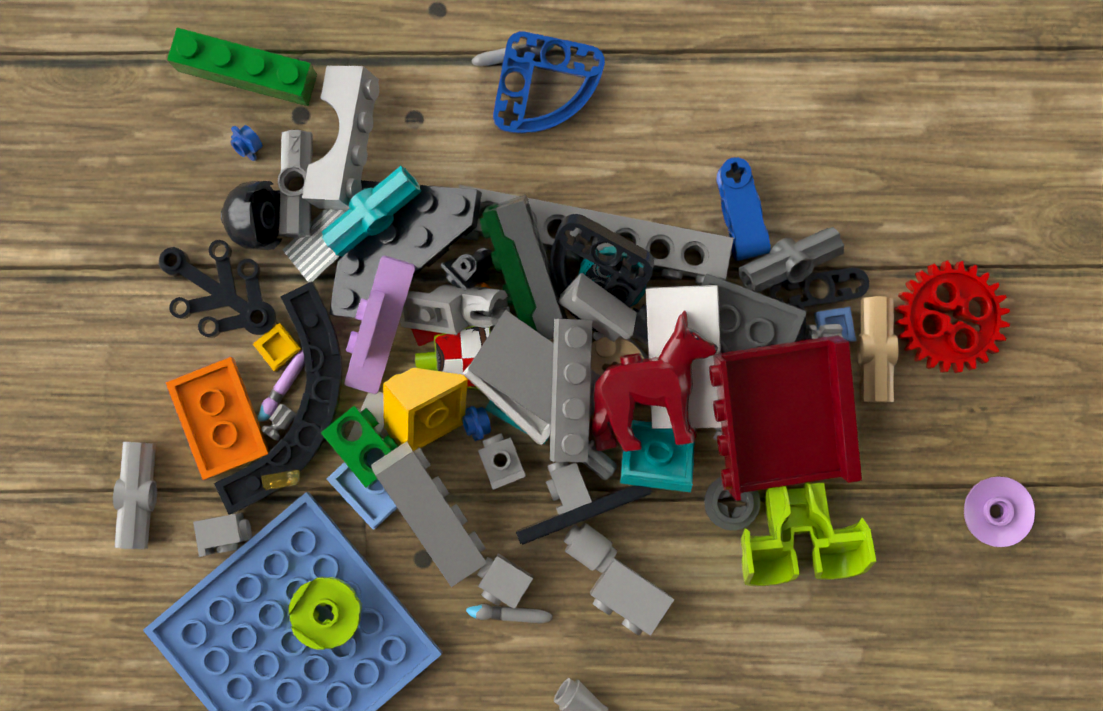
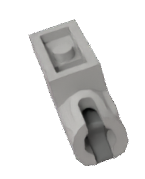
[400,284,510,335]

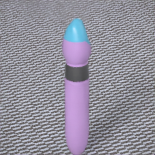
[257,349,305,422]

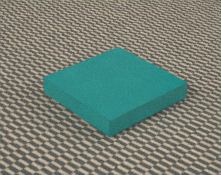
[620,420,695,492]

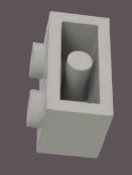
[590,558,674,636]

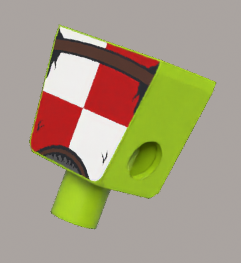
[415,326,491,390]

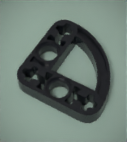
[550,214,654,333]

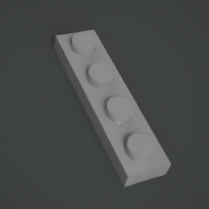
[550,319,592,462]

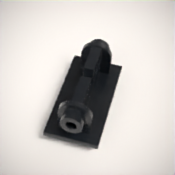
[440,248,493,291]

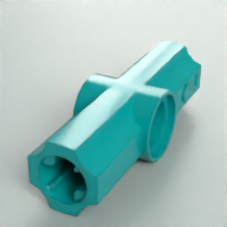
[322,166,421,257]

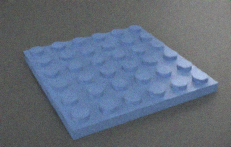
[143,492,443,711]

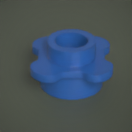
[230,125,263,161]
[462,406,491,441]

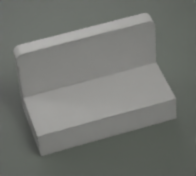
[558,273,637,342]

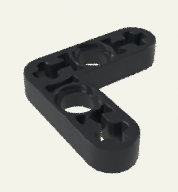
[768,268,870,342]

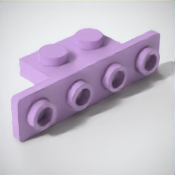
[344,255,415,394]

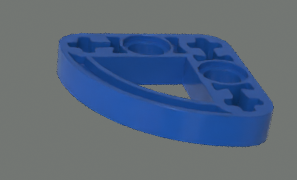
[493,31,605,134]

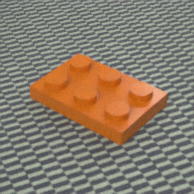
[166,357,270,480]

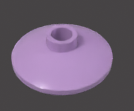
[964,477,1035,547]

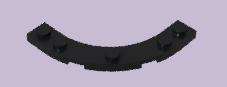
[214,281,342,515]

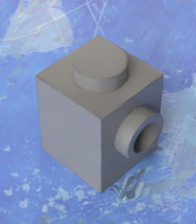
[477,554,533,609]

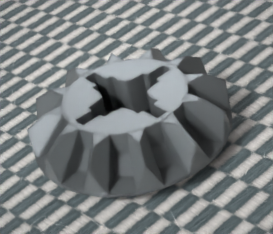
[704,476,760,530]

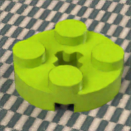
[289,577,362,650]

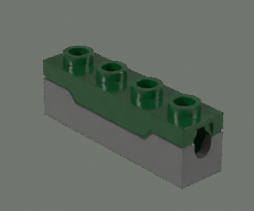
[480,194,568,340]

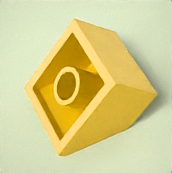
[383,368,468,451]

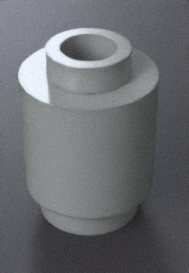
[563,523,617,573]

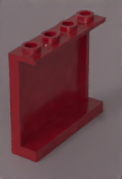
[709,335,862,501]

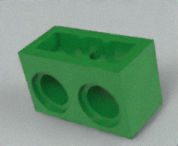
[321,406,399,488]

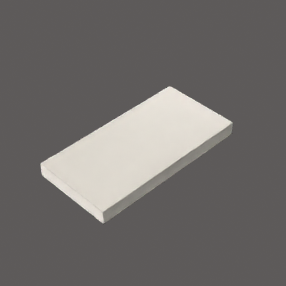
[646,285,721,429]

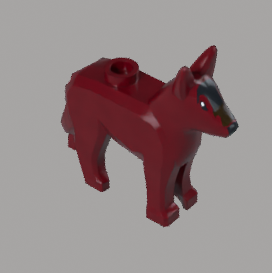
[592,311,718,452]

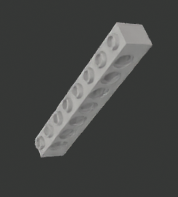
[459,185,734,285]

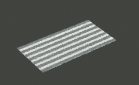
[282,209,347,282]

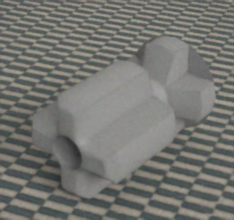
[805,324,843,340]
[261,404,296,441]

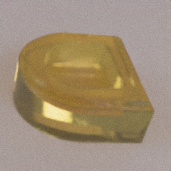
[261,470,301,490]

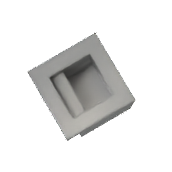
[478,433,526,490]
[546,462,592,515]
[193,513,252,557]

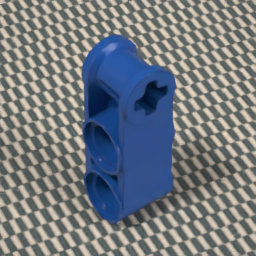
[716,157,771,261]

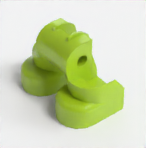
[741,482,877,586]

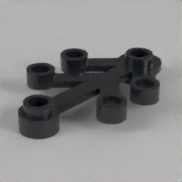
[159,240,276,338]

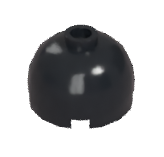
[221,181,282,250]

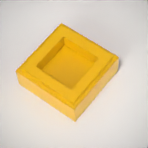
[253,323,302,372]

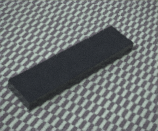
[516,485,652,545]

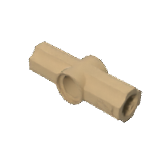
[857,296,899,403]

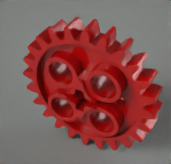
[894,260,1010,373]

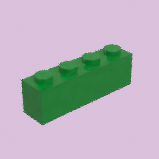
[167,27,317,106]

